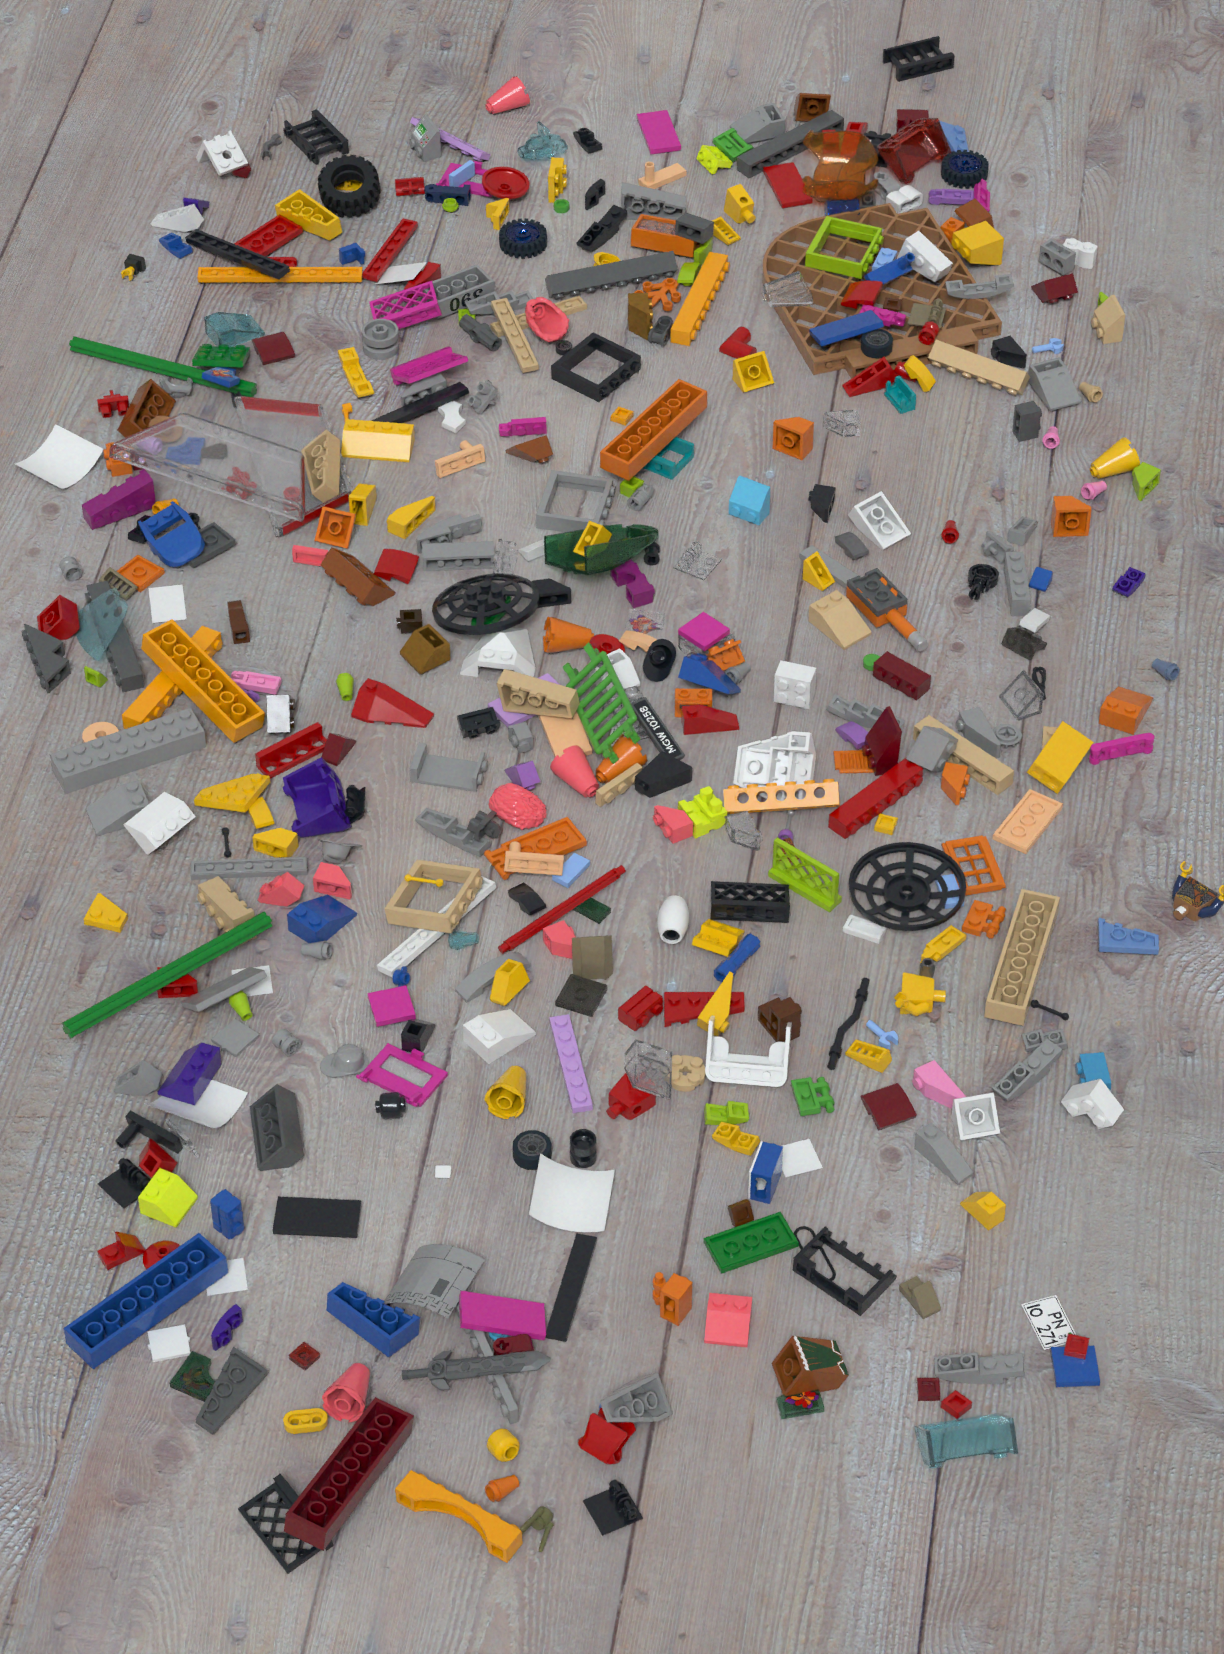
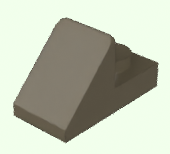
[899,1276,941,1319]

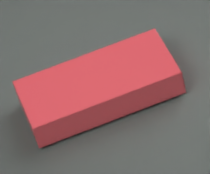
[292,545,328,567]

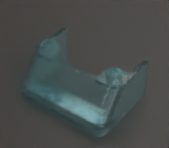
[915,1414,1018,1468]

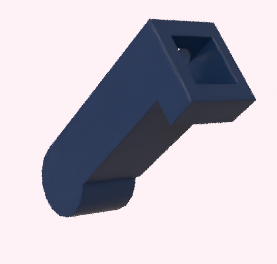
[424,184,472,206]

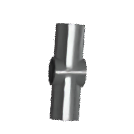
[459,314,502,351]

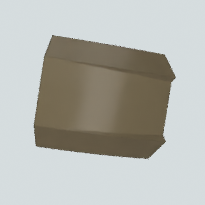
[572,935,613,981]

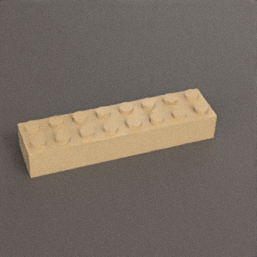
[984,889,1060,1026]

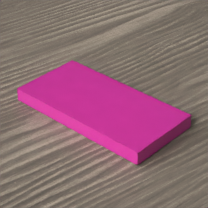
[637,110,681,154]
[459,1291,546,1340]

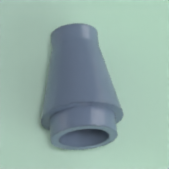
[1152,658,1180,680]

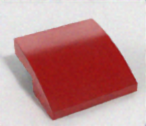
[841,281,883,309]
[373,549,419,584]

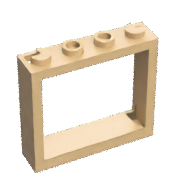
[384,859,483,933]

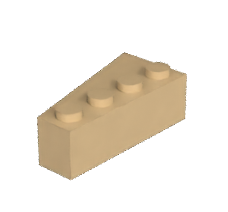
[301,429,340,505]
[497,669,580,718]
[197,876,257,945]

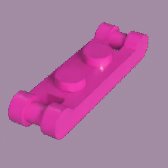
[1089,733,1155,765]

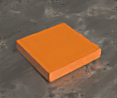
[117,555,165,592]

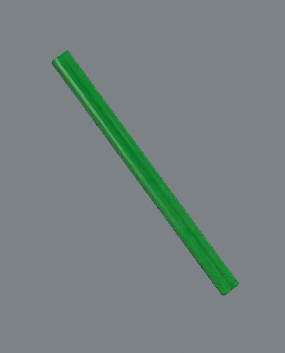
[69,336,257,398]
[62,911,272,1039]

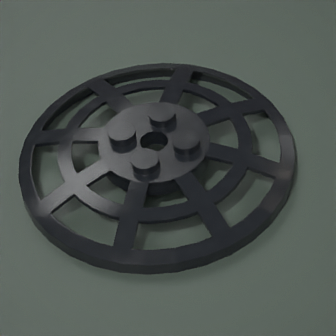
[432,573,540,635]
[849,842,966,931]

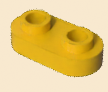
[283,1408,328,1434]

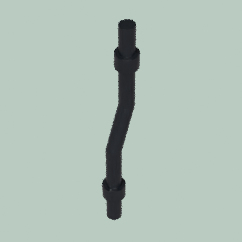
[827,978,870,1070]

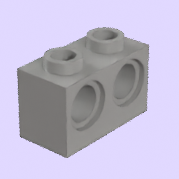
[1039,239,1076,275]

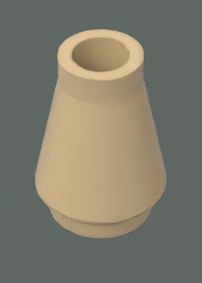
[1079,382,1103,402]

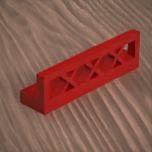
[255,722,327,779]

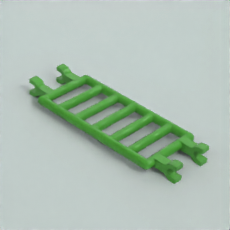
[563,642,640,764]

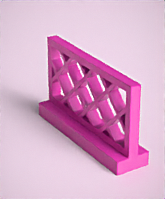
[369,281,442,330]
[390,346,468,385]

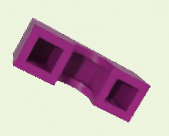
[610,557,655,609]

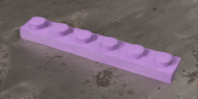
[410,117,491,161]
[549,1014,593,1113]

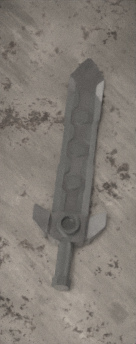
[402,1350,551,1391]

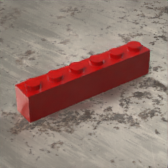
[828,757,923,839]

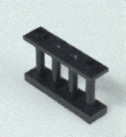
[882,36,955,82]
[283,109,349,165]

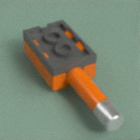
[846,568,928,651]

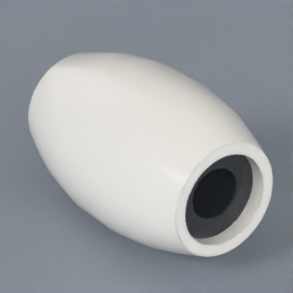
[657,895,689,944]

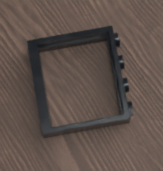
[551,332,641,402]

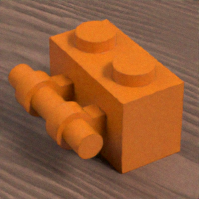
[653,1272,693,1326]

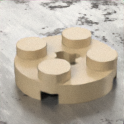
[665,1055,706,1092]

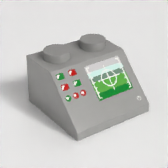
[409,114,441,162]

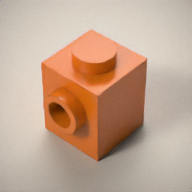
[940,217,965,245]

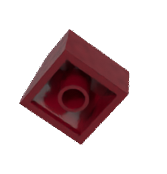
[1031,273,1078,304]

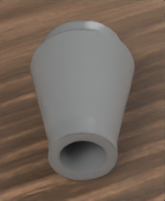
[726,662,751,684]
[301,941,332,960]

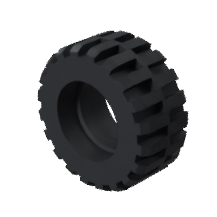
[318,155,381,218]

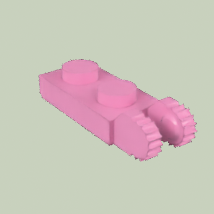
[231,671,282,695]

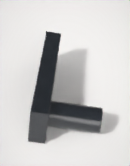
[115,1110,183,1154]

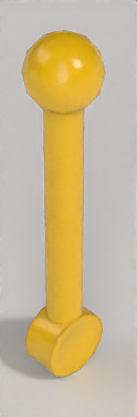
[404,874,444,887]

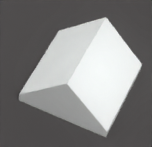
[951,1092,1000,1140]

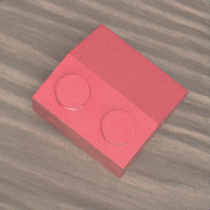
[704,1293,752,1347]

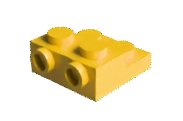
[548,157,567,203]

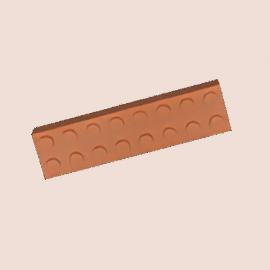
[600,379,707,481]

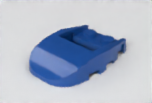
[138,501,205,567]

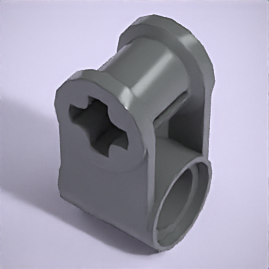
[648,316,673,346]

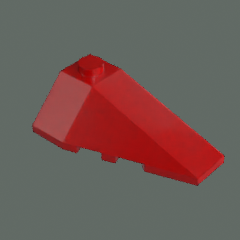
[351,678,434,728]

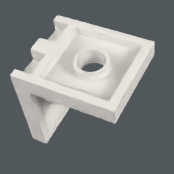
[196,131,248,176]

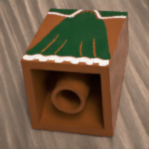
[772,1336,849,1398]

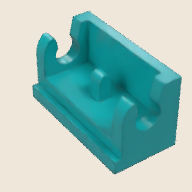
[884,376,916,414]

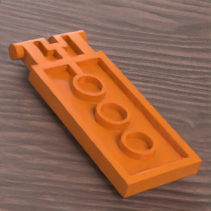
[484,817,587,880]

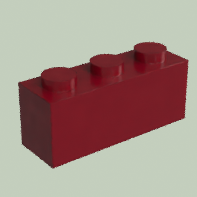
[873,651,931,701]

